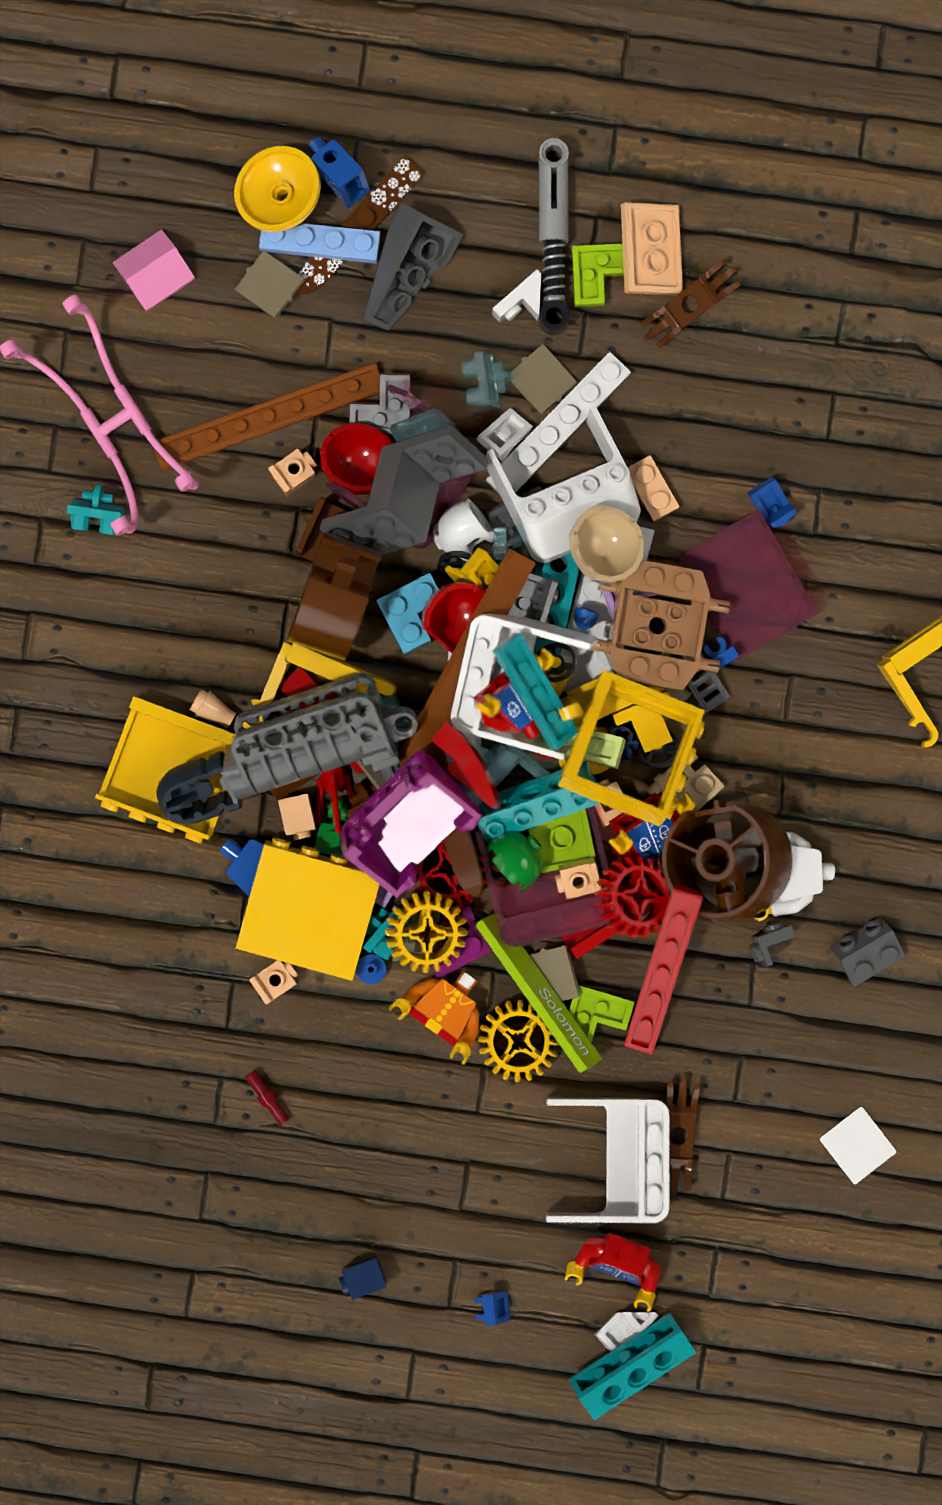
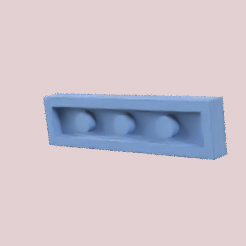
[259,223,381,264]

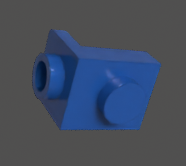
[747,477,797,528]

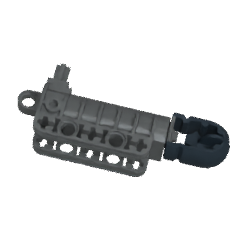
[156,673,418,825]

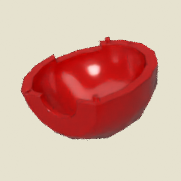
[320,423,392,495]
[421,581,486,653]

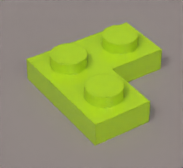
[572,244,624,307]
[569,985,634,1042]

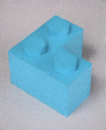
[376,573,438,656]

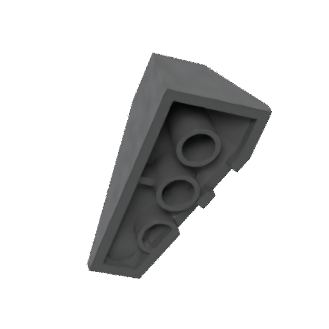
[364,202,463,331]

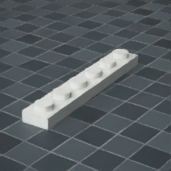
[486,352,631,493]

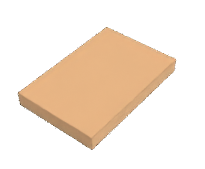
[621,202,683,295]

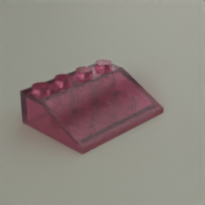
[678,510,819,661]

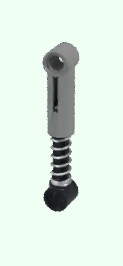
[538,138,569,336]

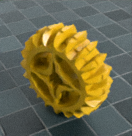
[385,891,467,973]
[478,1000,559,1082]

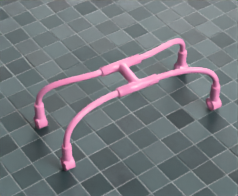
[0,294,199,536]

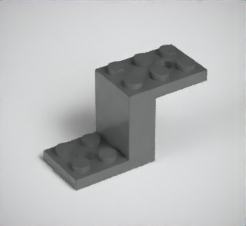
[319,425,489,554]

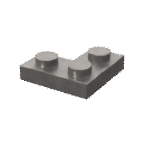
[350,373,410,435]

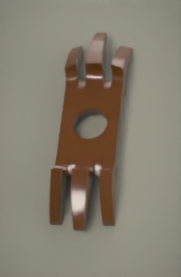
[641,259,741,348]
[665,1077,700,1195]

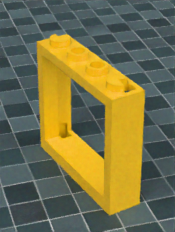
[558,670,705,827]

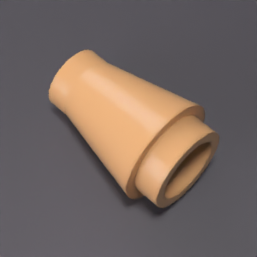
[189,689,236,728]

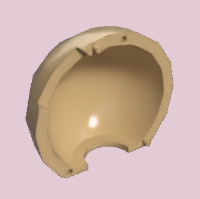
[569,504,645,583]

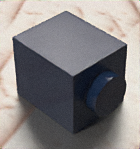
[339,1255,387,1300]

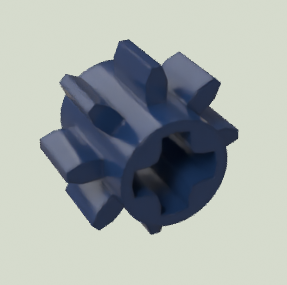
[608,724,639,761]

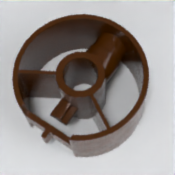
[287,532,383,661]
[662,801,793,922]

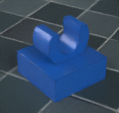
[703,637,739,668]
[474,1290,511,1326]

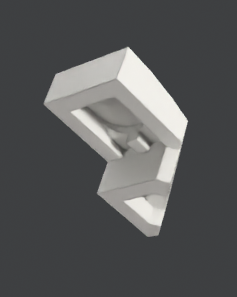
[594,1312,658,1352]

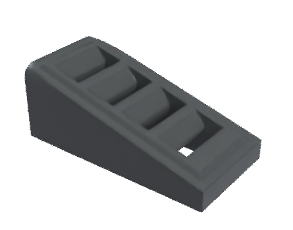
[680,653,730,714]

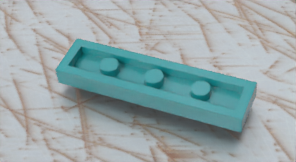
[492,632,579,750]

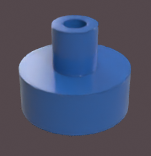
[356,954,387,984]

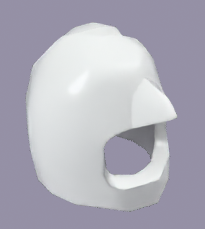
[433,499,499,562]

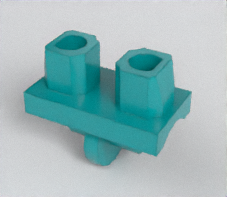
[67,484,126,535]
[363,906,414,960]

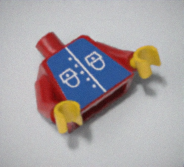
[474,648,554,739]
[609,792,695,867]
[565,1234,661,1312]

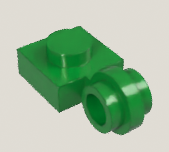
[315,798,349,856]

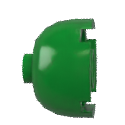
[485,831,543,891]

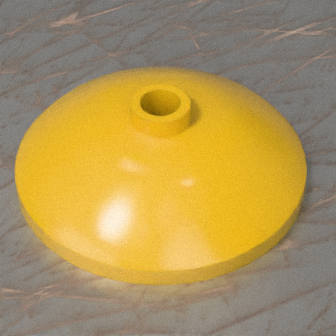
[234,146,321,232]

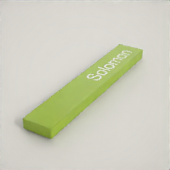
[475,912,602,1073]

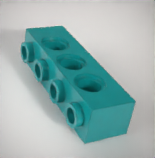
[533,553,579,655]
[475,761,600,843]
[569,1313,696,1420]

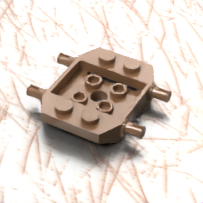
[590,560,730,691]

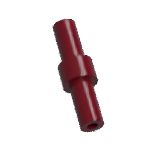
[245,1070,290,1126]

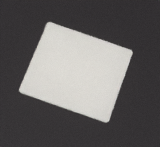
[820,1107,896,1184]

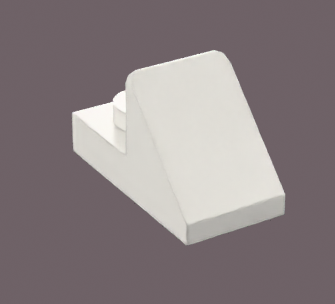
[492,270,541,323]
[476,408,533,462]

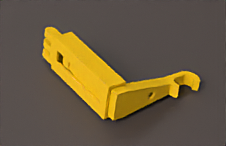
[877,615,942,747]
[243,641,396,728]
[558,653,671,725]

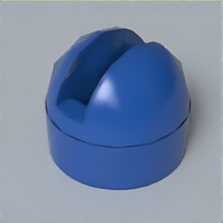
[574,606,600,630]

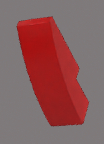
[431,722,502,809]

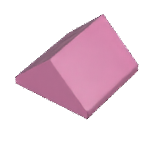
[112,229,195,312]

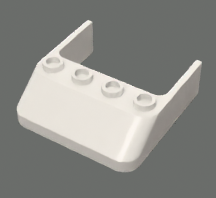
[486,406,641,563]
[451,613,598,760]
[546,1097,669,1223]

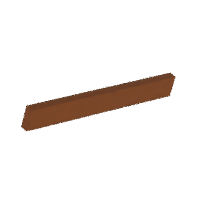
[153,363,380,471]
[398,549,536,767]

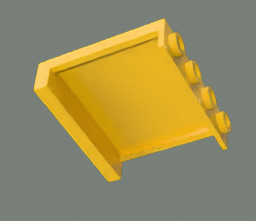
[95,696,235,844]
[236,838,380,981]

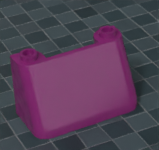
[341,750,481,898]

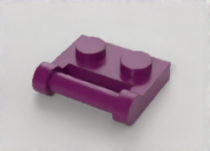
[417,903,492,978]

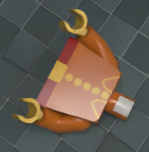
[389,971,480,1064]

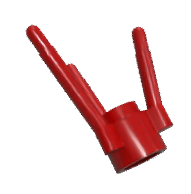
[315,767,358,833]

